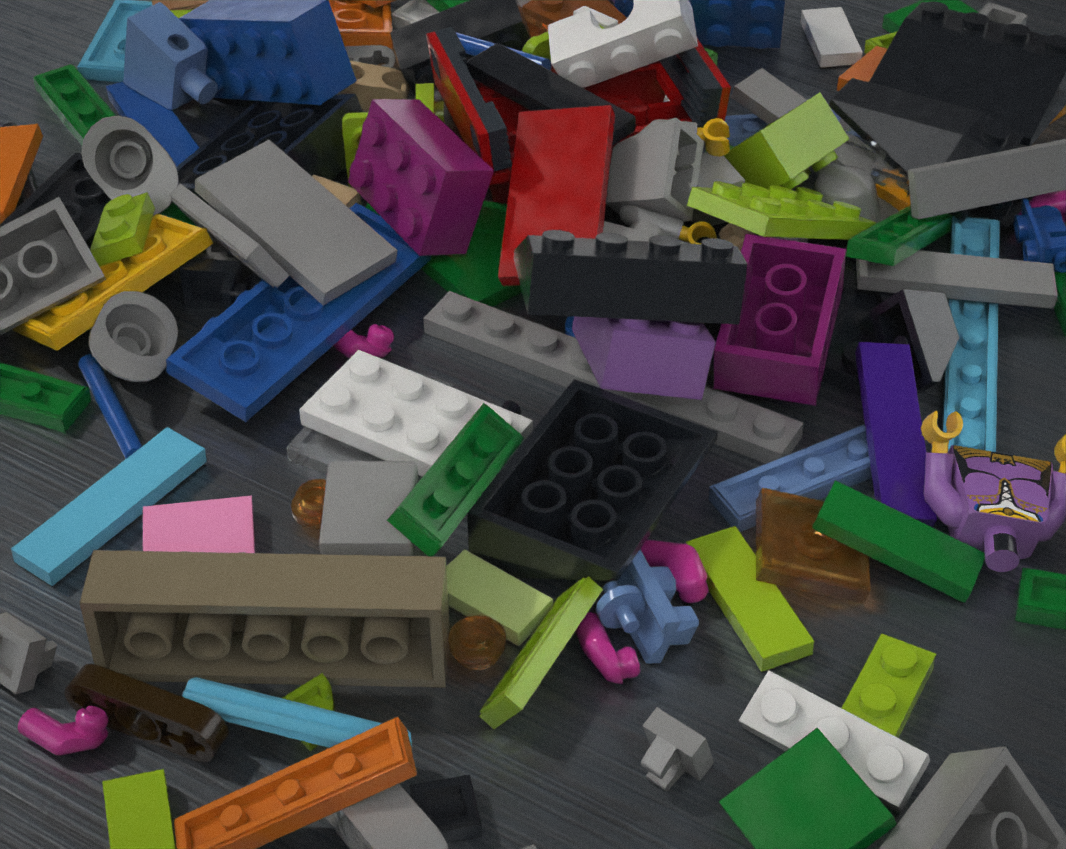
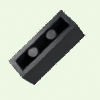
[390,0,532,96]

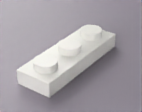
[738,670,930,814]

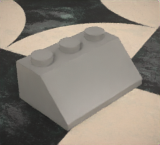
[0,197,106,335]
[879,746,1066,849]

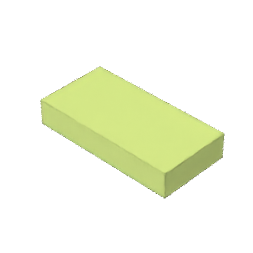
[446,549,553,646]

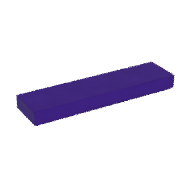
[855,342,937,527]

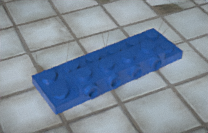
[166,202,431,422]

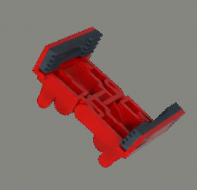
[426,27,731,203]

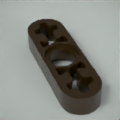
[64,664,229,762]

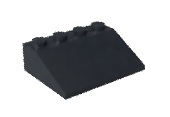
[869,1,1066,146]
[172,94,363,213]
[514,230,748,324]
[467,379,718,581]

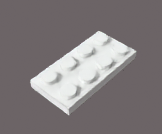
[299,350,533,486]

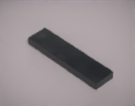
[466,42,636,146]

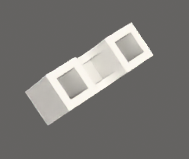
[548,0,698,88]

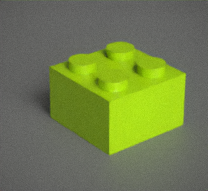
[724,92,849,190]

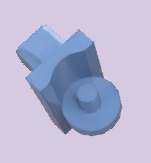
[595,550,699,664]

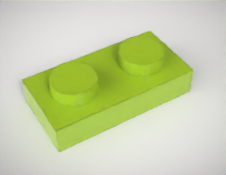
[90,192,155,267]
[842,633,936,738]

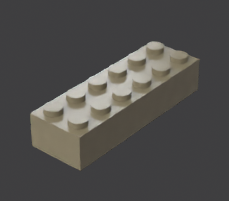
[80,550,450,688]

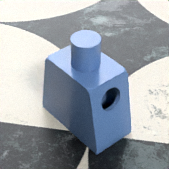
[123,2,218,109]

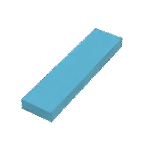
[11,427,207,586]

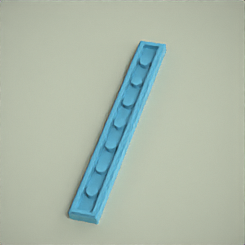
[941,216,1000,452]

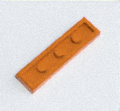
[174,717,417,849]

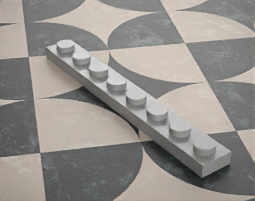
[423,291,804,464]

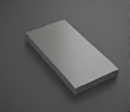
[195,140,398,305]

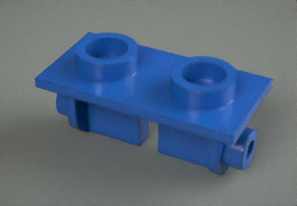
[1014,198,1066,273]

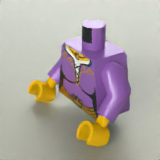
[921,410,1066,572]

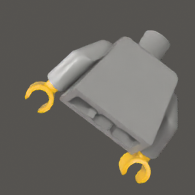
[606,118,730,244]

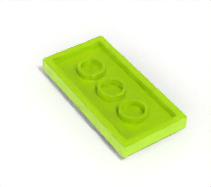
[687,181,877,240]

